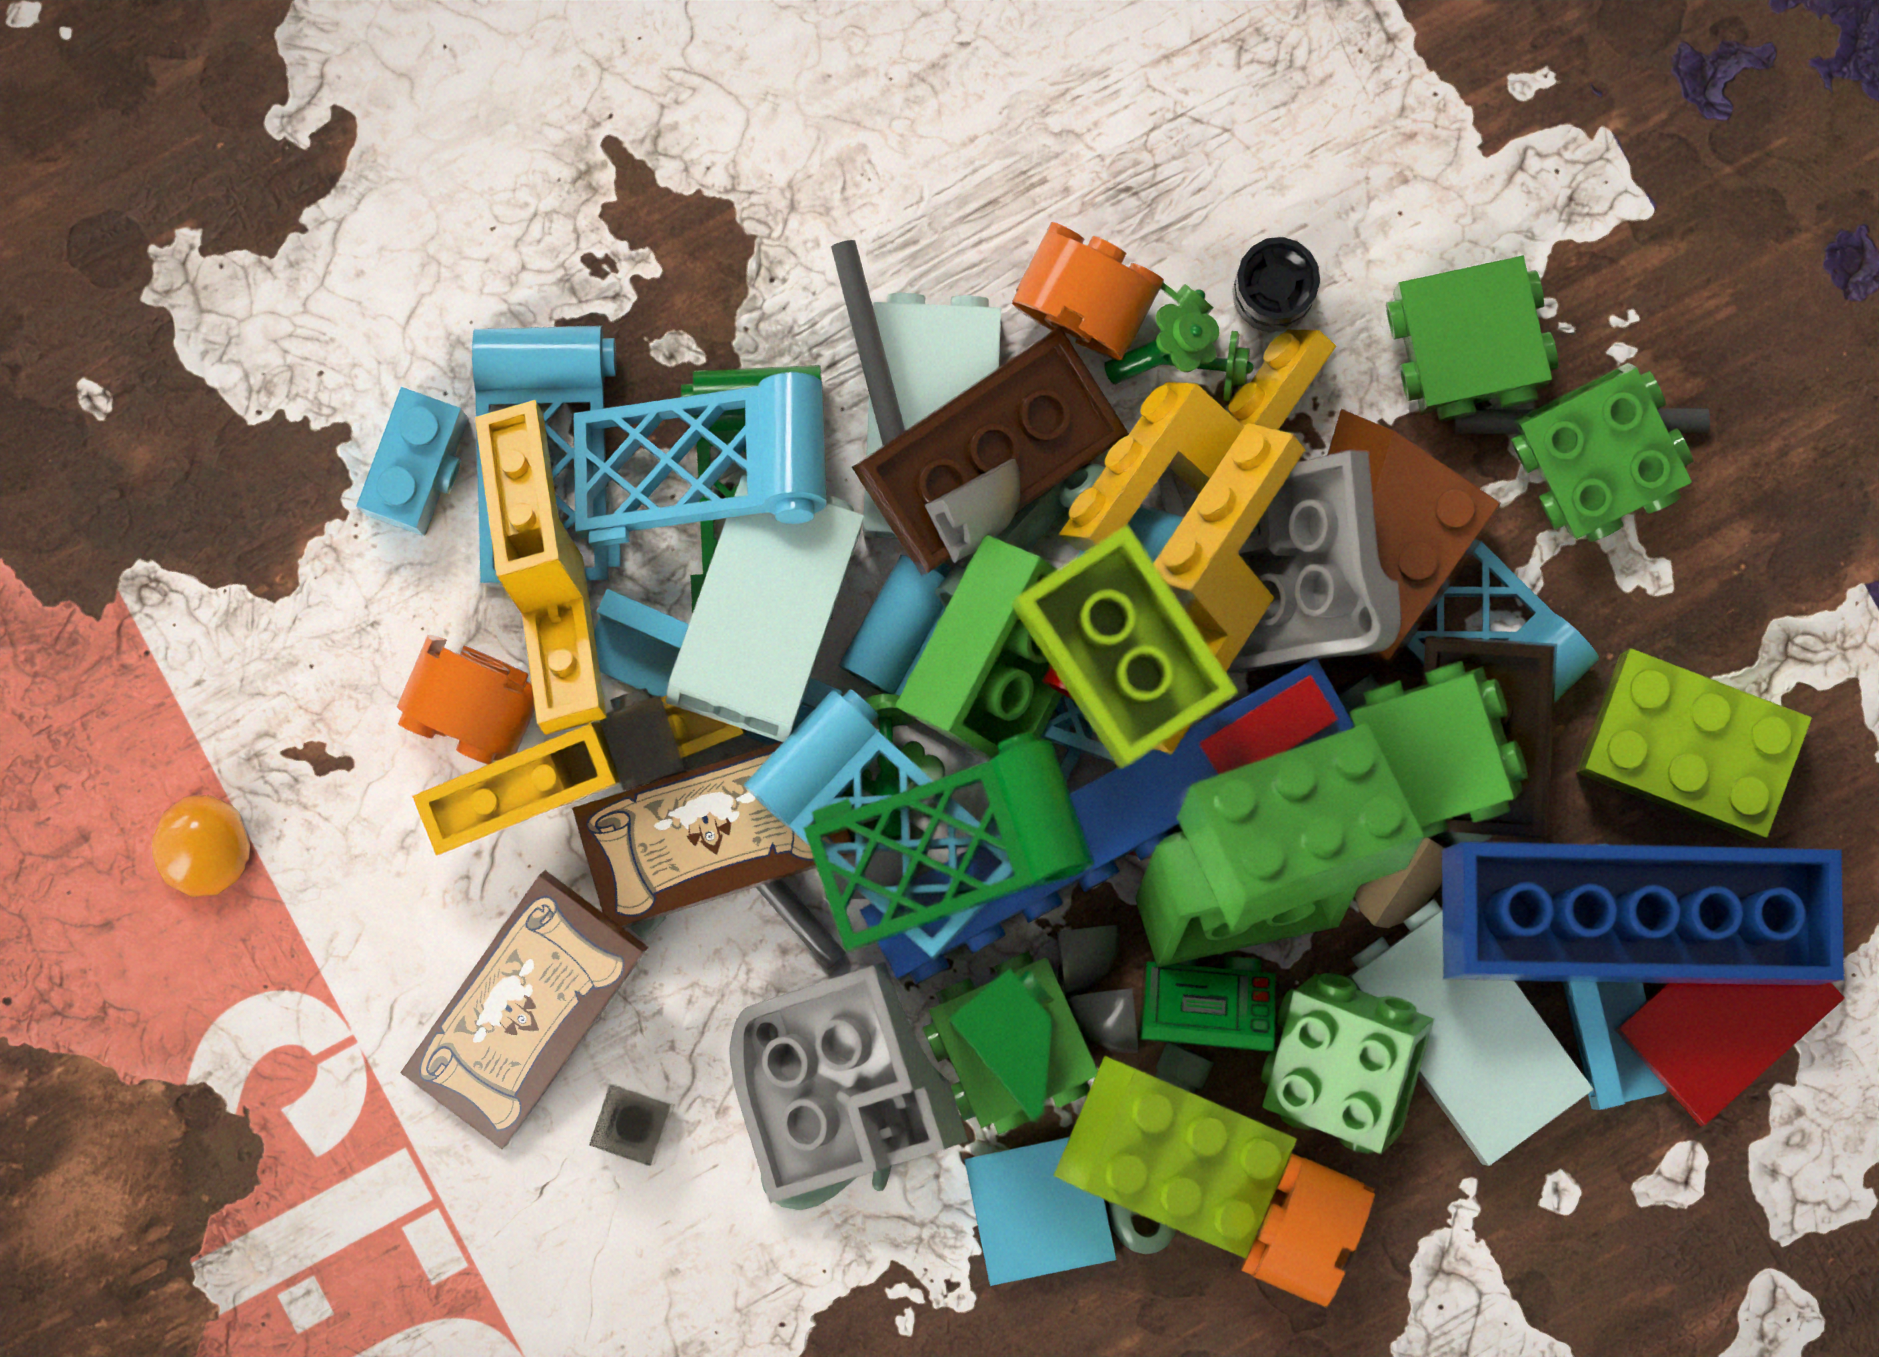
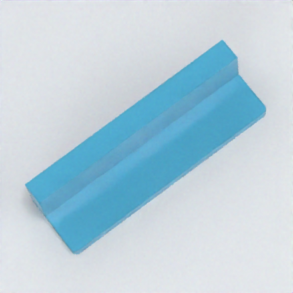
[594,589,844,746]
[1562,844,1667,1110]

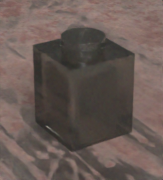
[600,688,689,790]
[588,1083,676,1166]

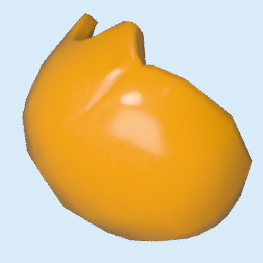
[152,795,250,897]

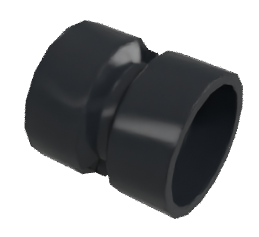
[1232,237,1320,333]

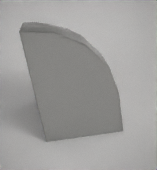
[925,459,1021,563]

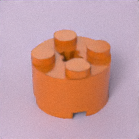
[1012,222,1165,360]
[397,635,535,765]
[1241,1153,1375,1307]

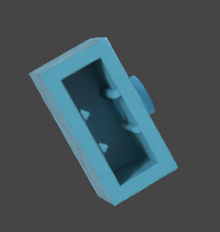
[356,387,469,536]

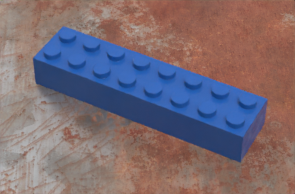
[860,658,1354,985]

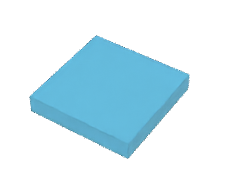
[964,1137,1116,1286]

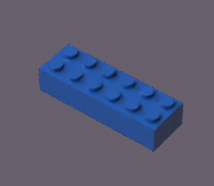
[1442,842,1844,985]

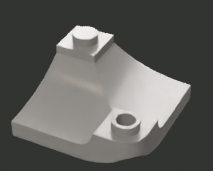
[1226,450,1401,673]
[729,962,968,1203]

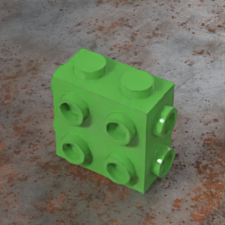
[1386,255,1558,421]
[1511,363,1694,542]
[1350,661,1527,838]
[922,951,1098,1135]
[1261,973,1434,1154]

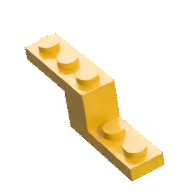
[1059,329,1336,551]
[475,400,607,735]
[1153,423,1306,755]
[412,696,747,856]

